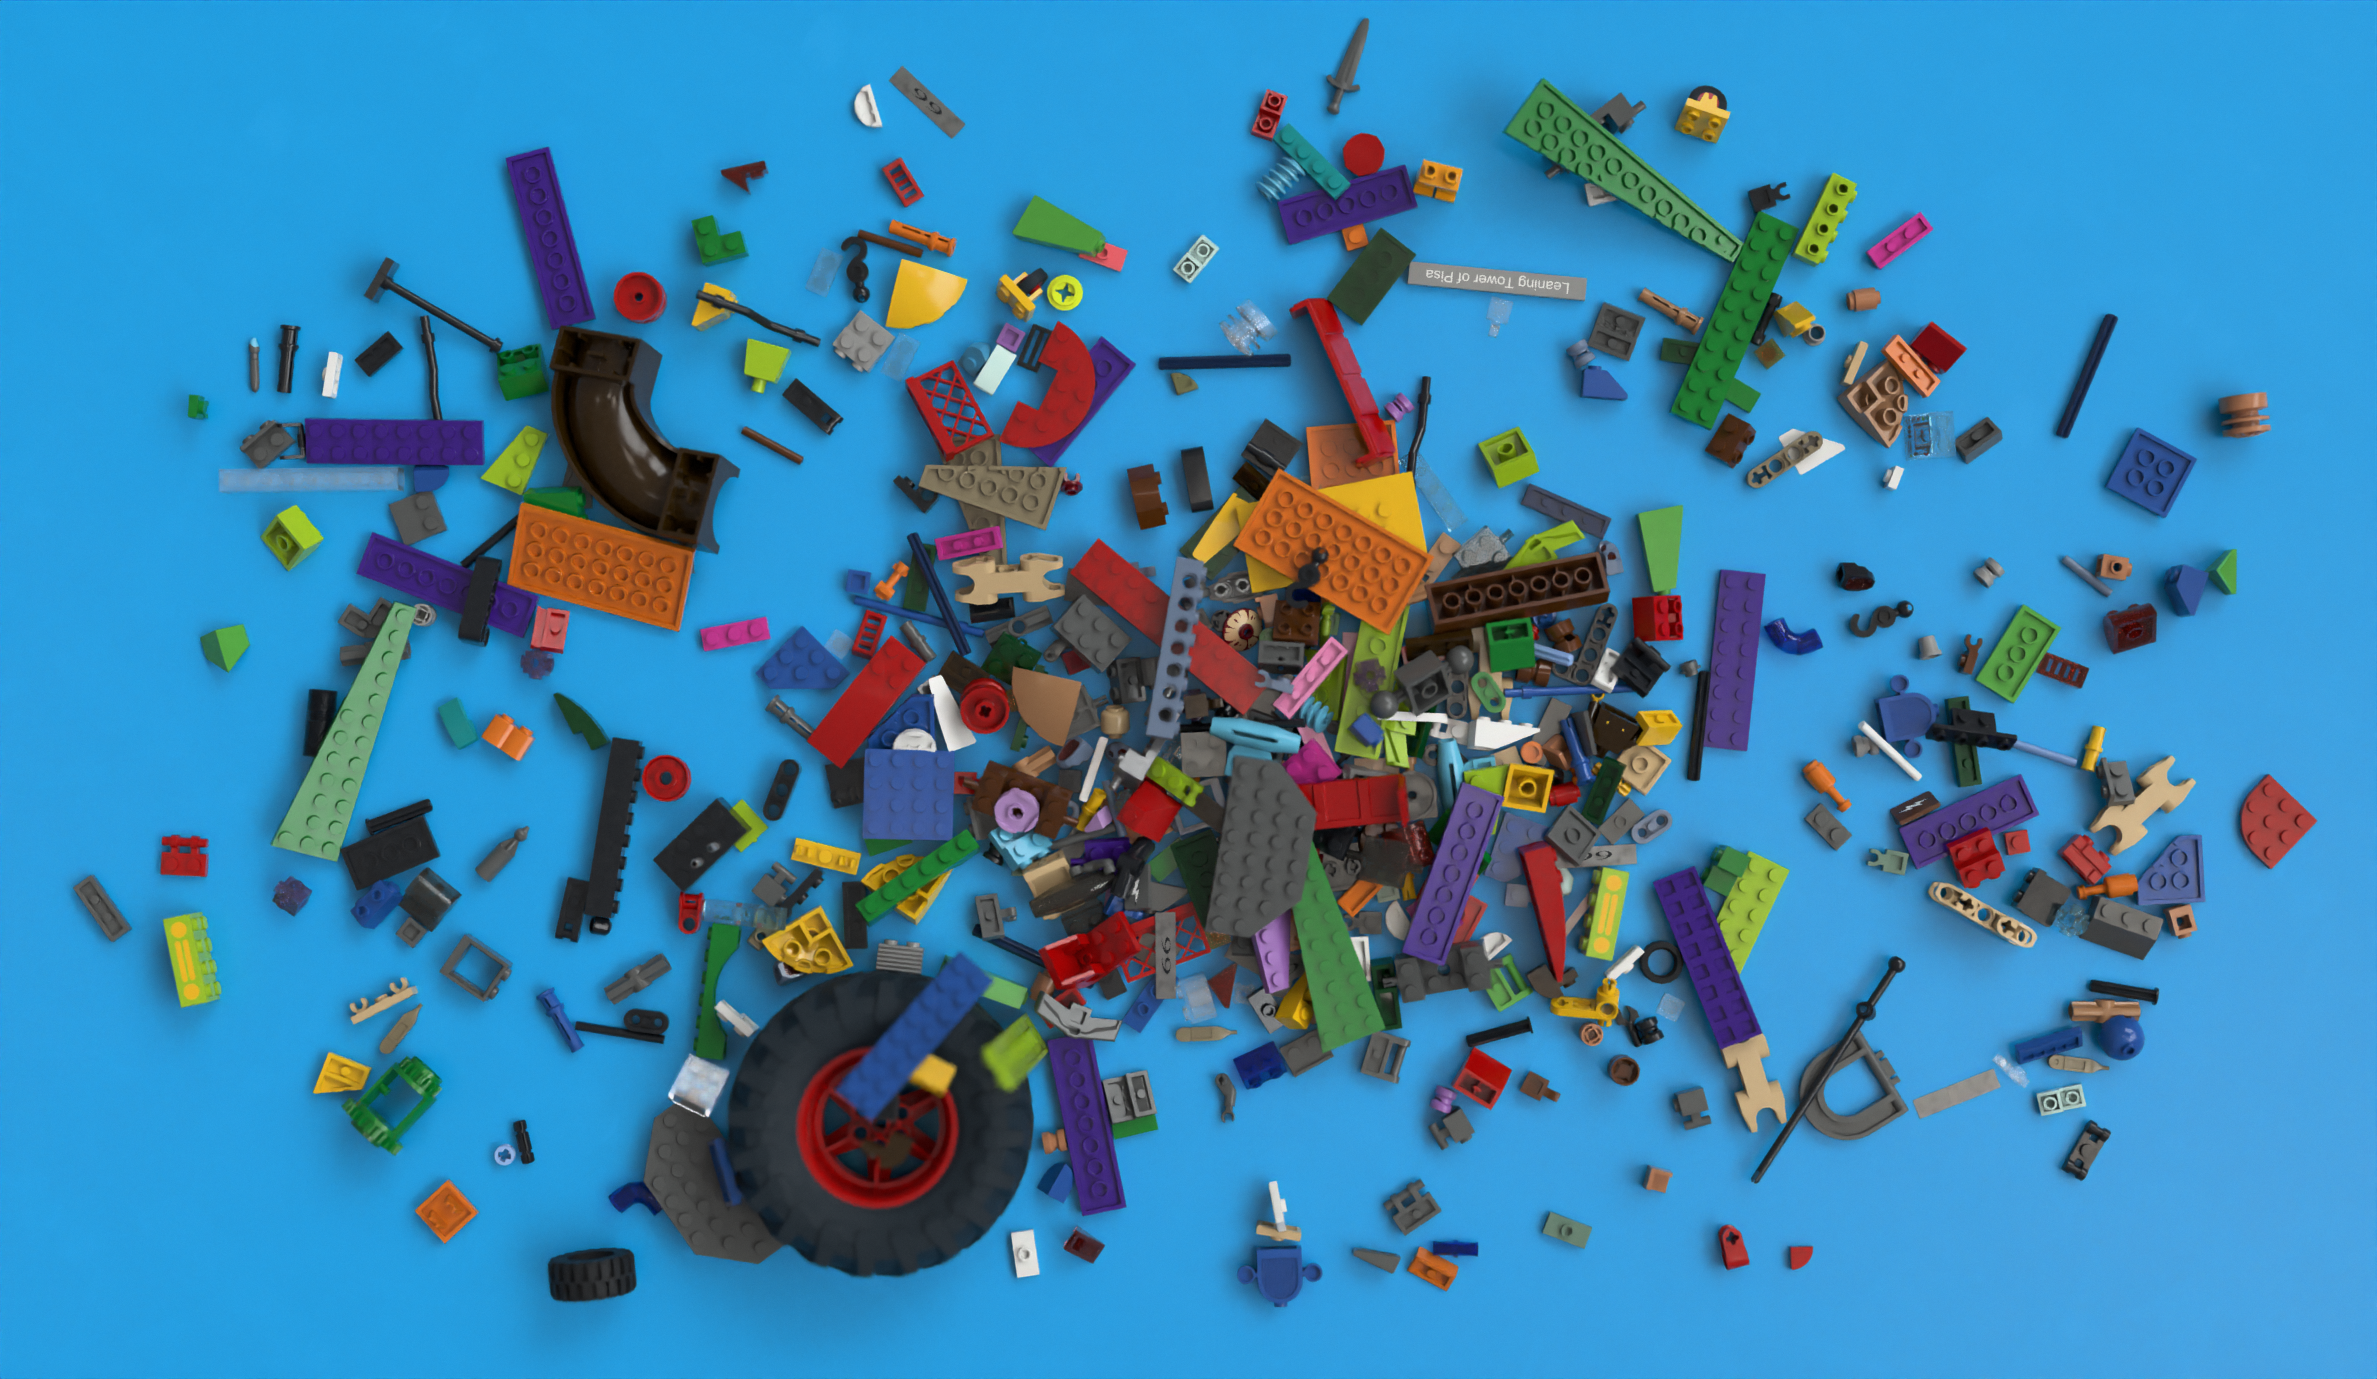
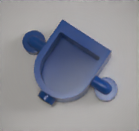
[1874,675,1939,758]
[1237,1245,1322,1307]

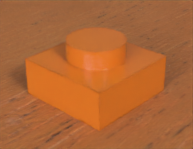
[1341,224,1369,252]

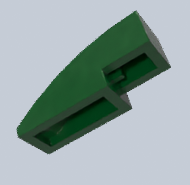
[553,693,611,750]
[1370,957,1402,1031]

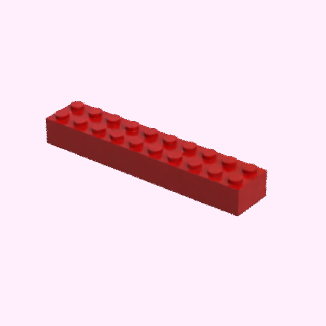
[1070,538,1267,716]

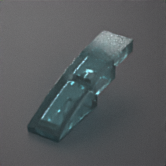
[702,899,787,930]

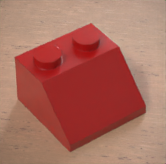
[1908,321,1967,375]

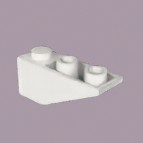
[1467,717,1540,751]

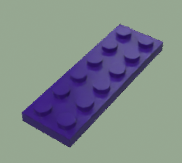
[1277,164,1418,246]
[1028,336,1136,467]
[1897,774,2039,869]

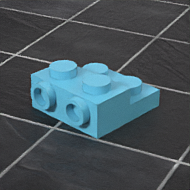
[987,826,1052,871]

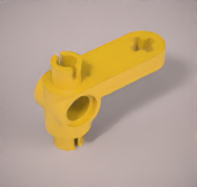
[1550,978,1620,1027]

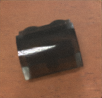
[398,867,462,932]

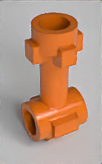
[874,561,910,602]

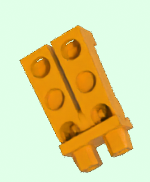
[1413,160,1463,204]

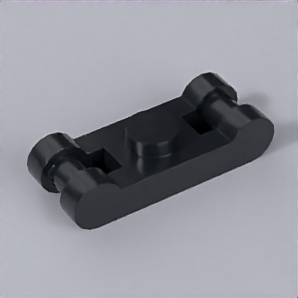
[2062,1120,2111,1181]

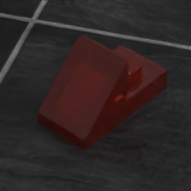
[721,161,769,195]

